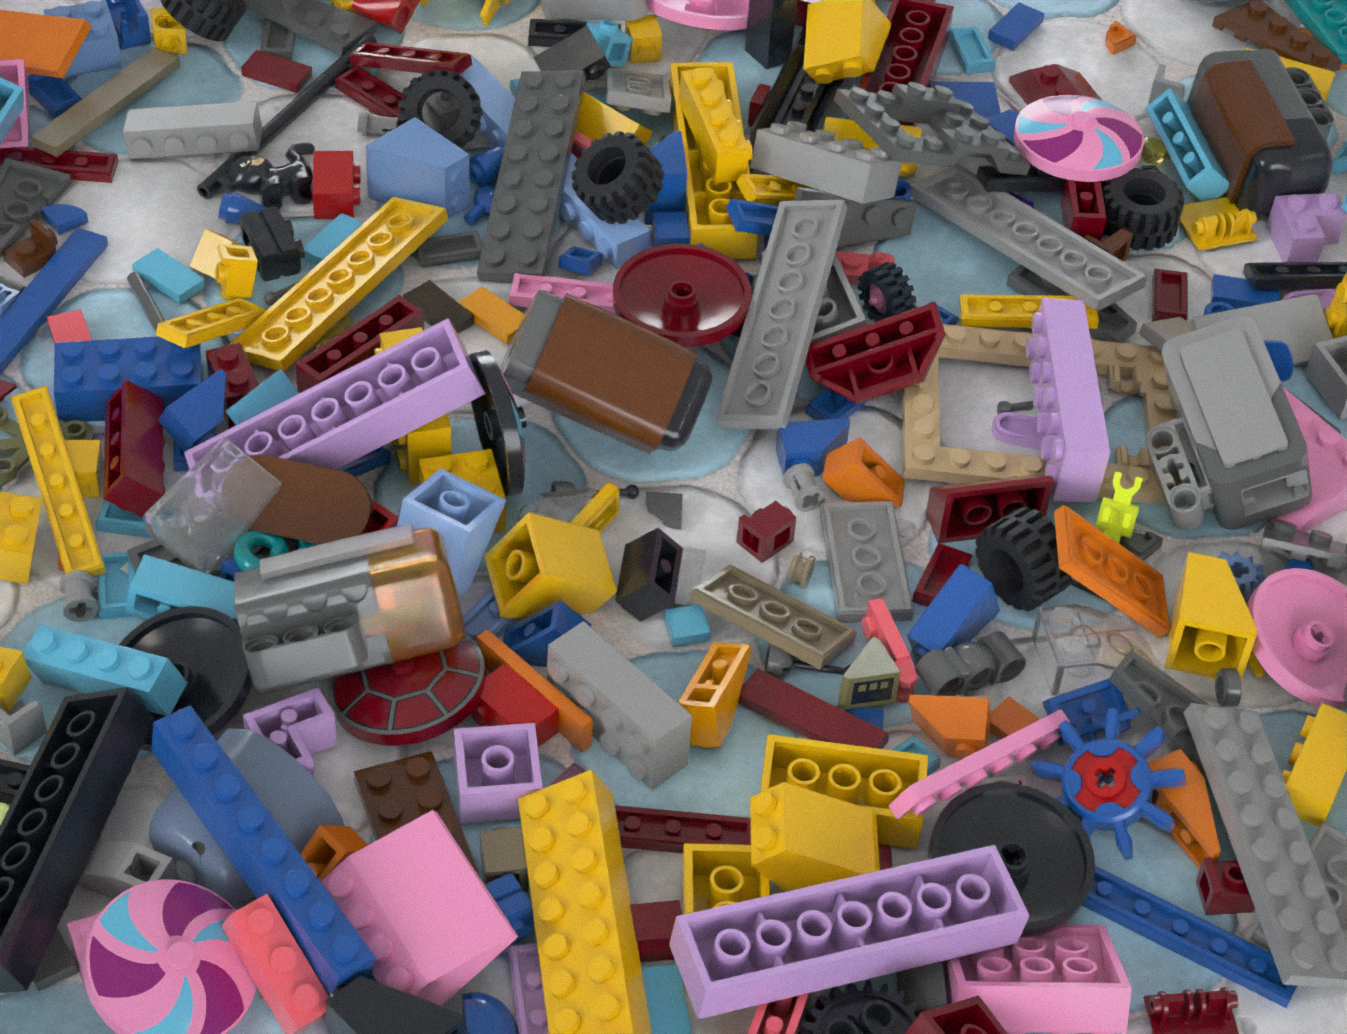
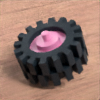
[858,262,917,322]

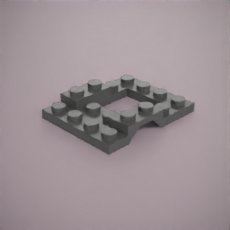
[833,82,1031,175]

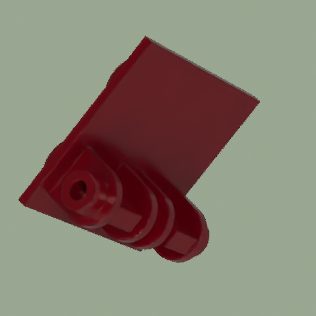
[1143,987,1239,1034]

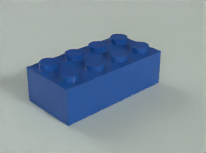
[53,336,204,423]

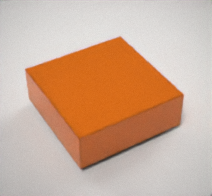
[990,697,1039,739]

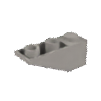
[78,839,179,899]

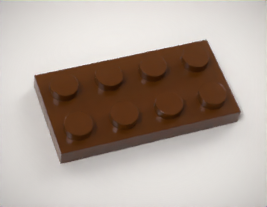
[354,751,480,877]

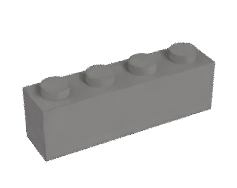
[123,101,262,159]

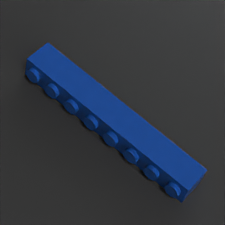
[151,705,376,996]

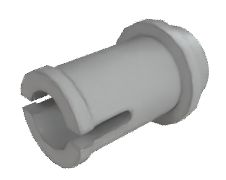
[357,110,398,136]

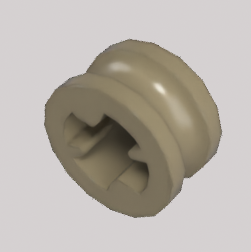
[787,551,816,589]

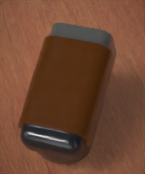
[1187,49,1334,220]
[500,289,712,454]

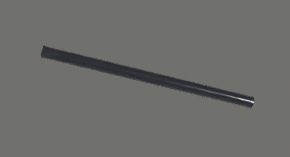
[197,34,377,199]

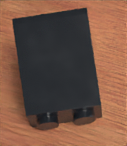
[325,976,465,1034]

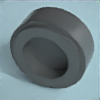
[1215,668,1241,707]

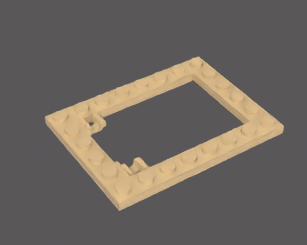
[902,324,1189,507]

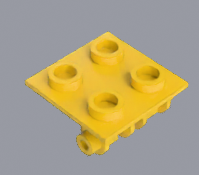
[1180,197,1258,251]

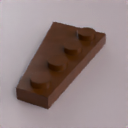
[1212,0,1342,72]

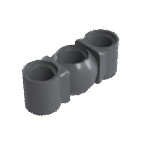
[915,631,1026,696]

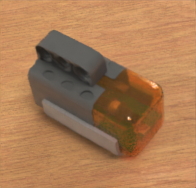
[234,523,465,695]

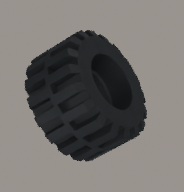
[161,0,246,42]
[398,69,483,148]
[571,131,664,224]
[1102,168,1185,251]
[975,507,1073,611]

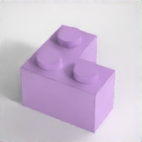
[1267,193,1347,262]
[243,687,337,778]

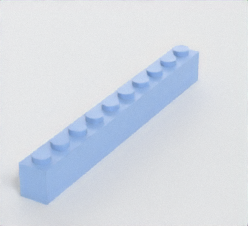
[459,54,650,269]

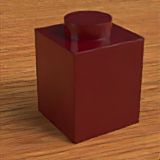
[630,900,682,963]

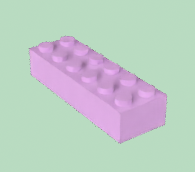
[1025,298,1111,503]

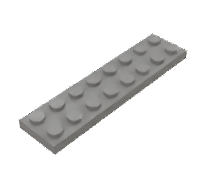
[911,164,1147,311]
[716,200,848,429]
[1183,703,1347,989]

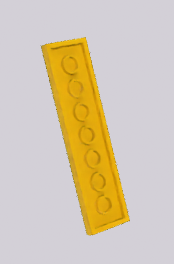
[229,196,448,372]

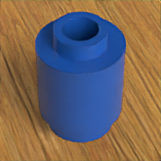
[469,146,505,187]

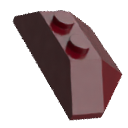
[1009,64,1103,105]
[805,302,946,404]

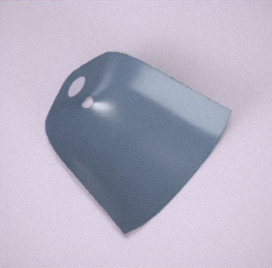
[149,728,345,905]

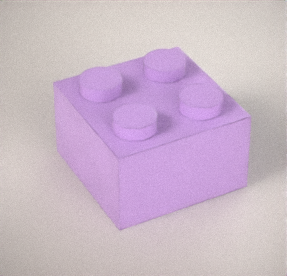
[454,723,543,824]

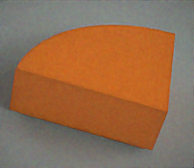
[1105,21,1137,54]

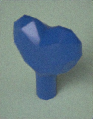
[464,185,495,225]

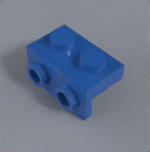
[1042,678,1141,746]

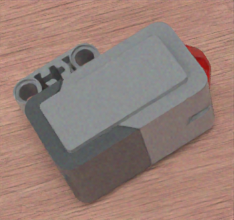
[1145,316,1312,530]

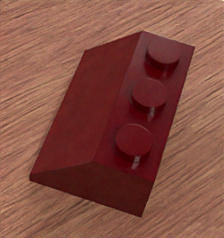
[926,475,1054,544]

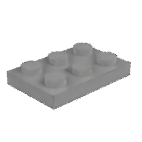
[605,68,671,116]

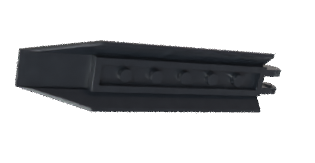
[748,23,845,175]

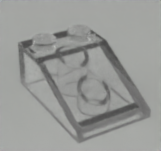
[145,436,282,574]
[1032,604,1160,696]

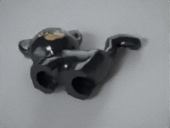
[218,143,315,209]

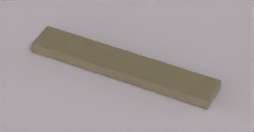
[30,47,180,157]

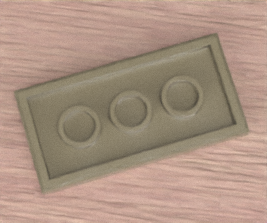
[690,564,857,670]

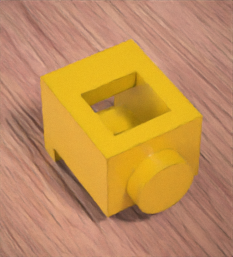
[215,243,258,300]

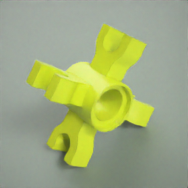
[1095,471,1143,543]

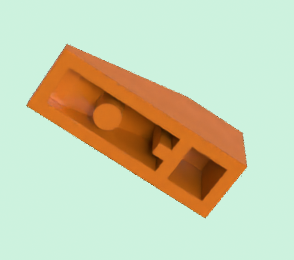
[1148,749,1221,870]

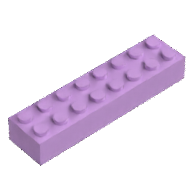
[184,318,485,517]
[669,845,1030,1019]

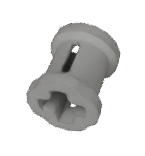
[783,463,826,512]
[59,570,99,622]

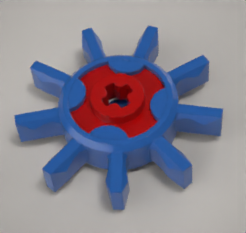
[1031,708,1186,860]

